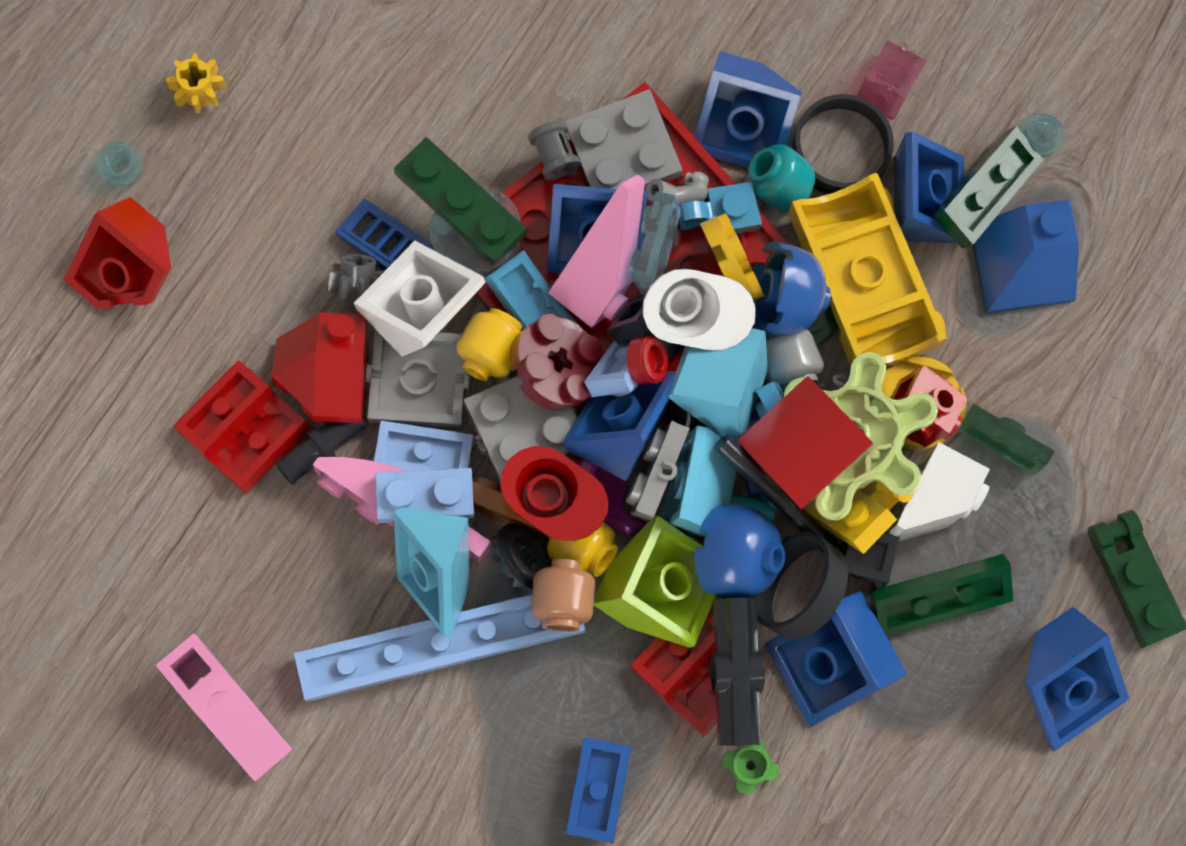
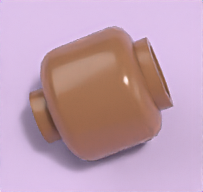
[531,559,595,632]

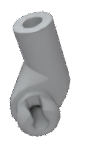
[645,172,709,210]

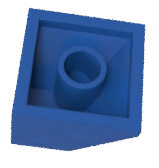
[694,51,802,168]
[973,199,1079,314]
[1025,607,1130,751]

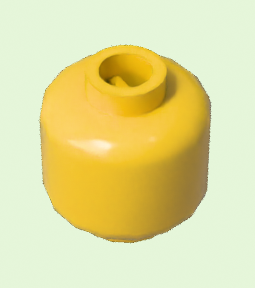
[456,308,523,381]
[546,522,618,577]

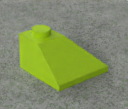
[593,516,716,648]

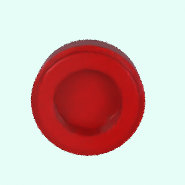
[627,336,668,385]

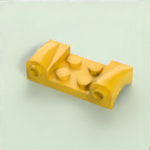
[788,173,947,367]

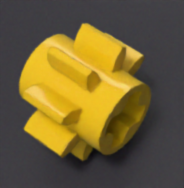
[166,53,226,113]

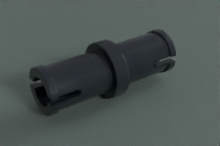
[274,420,367,485]

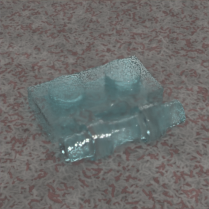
[630,192,681,296]

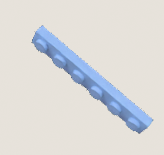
[294,594,585,702]

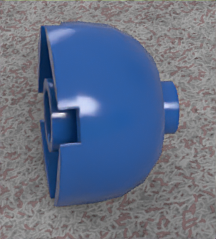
[752,241,831,336]
[694,504,785,599]

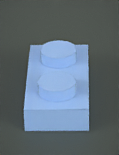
[584,339,638,397]
[374,421,474,471]
[376,468,474,523]

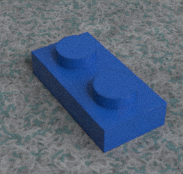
[565,737,632,844]

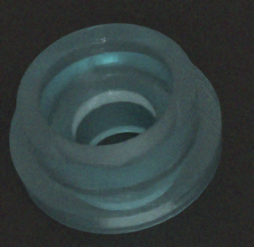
[1019,114,1064,158]
[96,142,143,187]

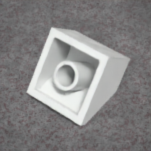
[884,442,990,542]

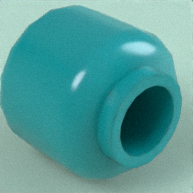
[748,144,815,212]

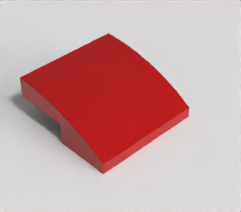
[173,360,311,495]
[737,375,873,510]
[630,611,767,738]

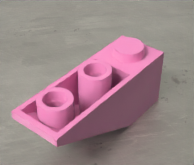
[156,634,293,782]

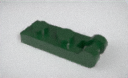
[1088,510,1186,649]

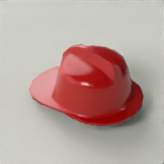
[500,446,608,541]

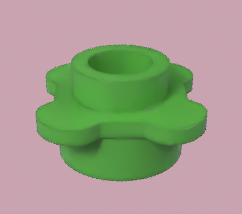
[722,739,779,794]

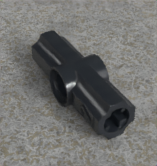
[710,598,765,746]

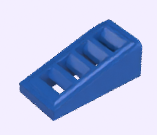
[335,198,434,271]

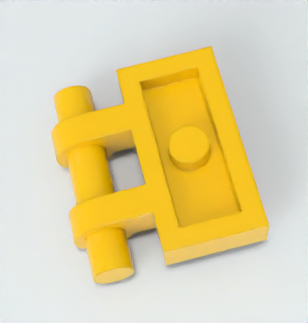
[805,481,914,554]

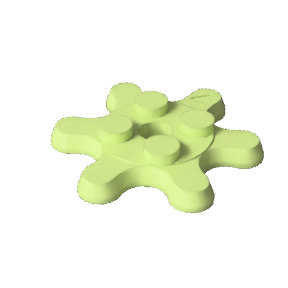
[784,352,938,520]

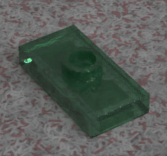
[958,403,1055,475]

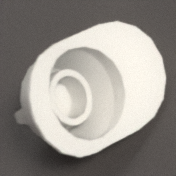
[643,269,755,351]

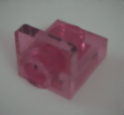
[857,40,927,120]

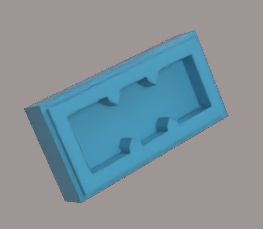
[484,250,577,331]

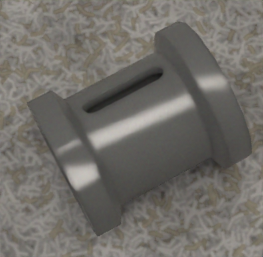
[528,120,581,180]

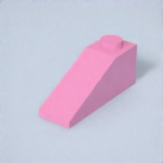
[548,174,645,328]

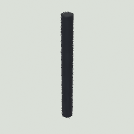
[714,435,845,555]

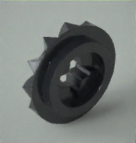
[491,524,551,596]

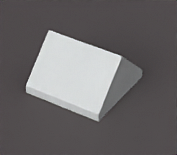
[354,241,485,357]

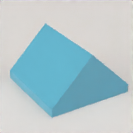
[668,328,768,446]
[662,425,736,537]
[393,507,470,637]

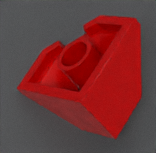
[63,197,171,309]
[271,312,369,423]

